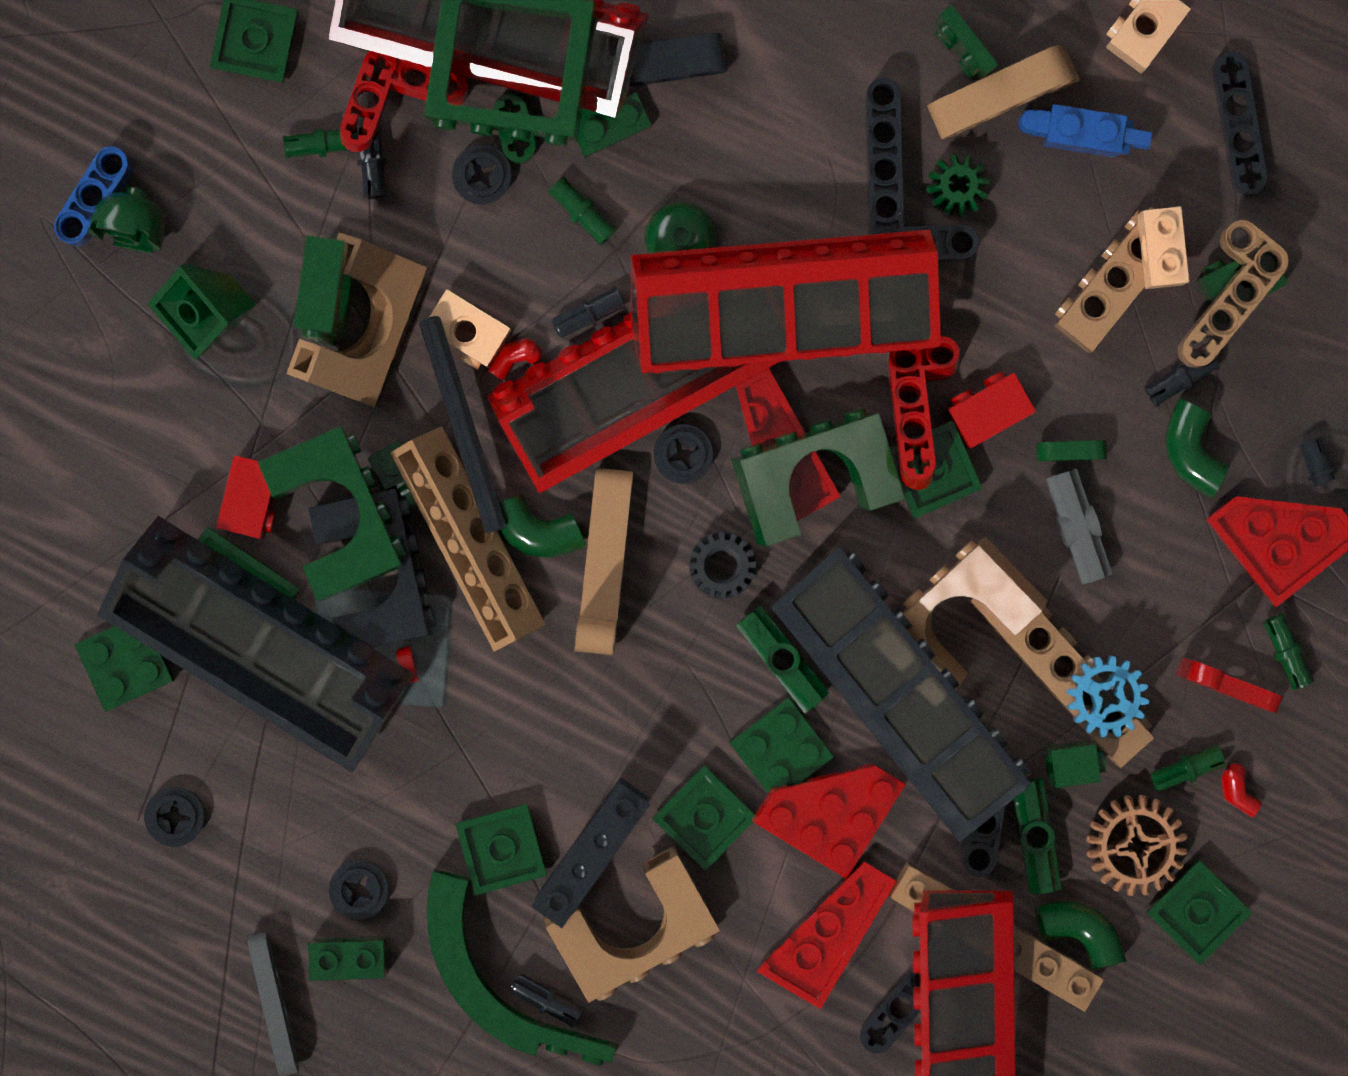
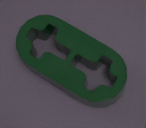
[493,93,536,164]
[1036,440,1107,462]

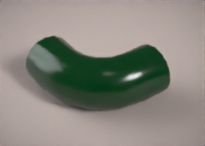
[1165,398,1229,498]
[499,493,587,558]
[1035,901,1127,971]

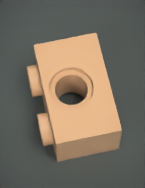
[1106,0,1190,74]
[1137,207,1189,289]
[430,289,512,370]

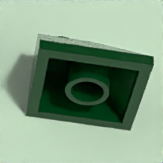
[147,263,256,360]

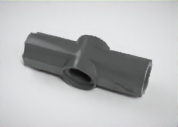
[1046,468,1113,585]

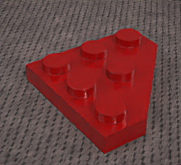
[1205,496,1348,607]
[752,763,906,879]

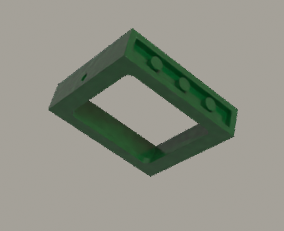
[424,0,598,146]

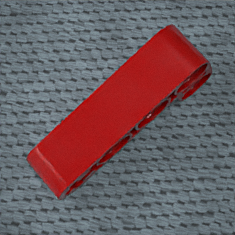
[888,336,960,490]

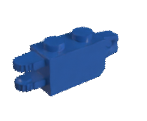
[1017,104,1152,157]

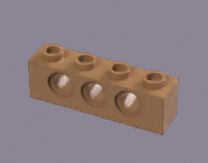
[1054,207,1186,354]

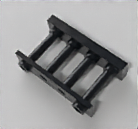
[531,777,651,929]

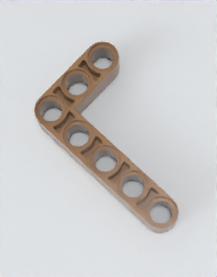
[575,467,633,655]

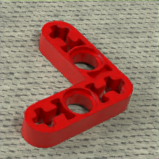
[340,51,468,152]
[1176,658,1283,714]

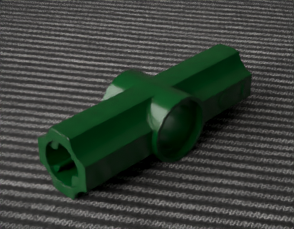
[735,605,830,713]
[1011,778,1062,895]

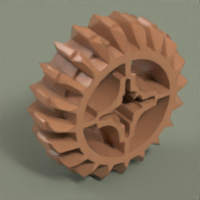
[1086,795,1187,896]

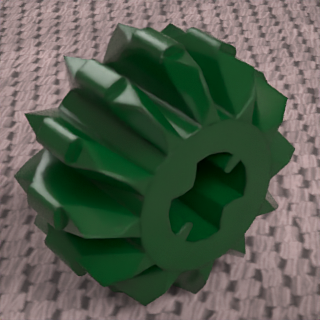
[926,153,990,218]

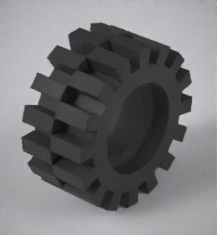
[689,532,756,599]

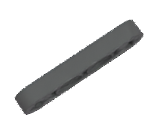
[248,932,300,1076]

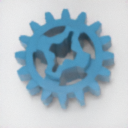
[1066,656,1149,738]

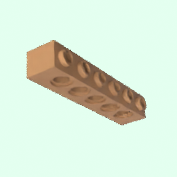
[390,426,546,652]
[968,597,1154,768]
[889,862,1104,1012]

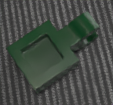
[367,440,416,507]

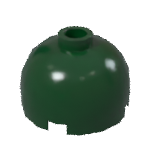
[88,187,166,253]
[644,201,718,253]

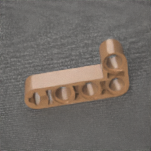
[927,45,1080,140]
[1178,220,1289,368]

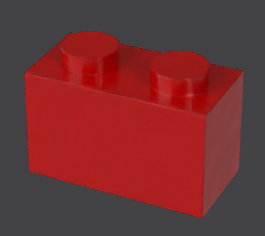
[946,371,1036,449]
[216,455,276,539]

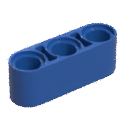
[54,147,133,246]

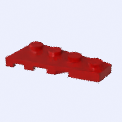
[736,368,841,521]
[756,861,897,1009]

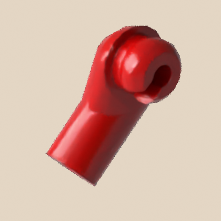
[488,338,542,381]
[1221,763,1262,818]

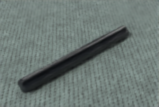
[419,316,506,533]

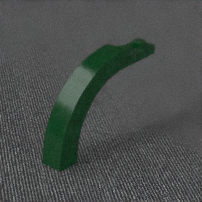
[427,868,616,1065]

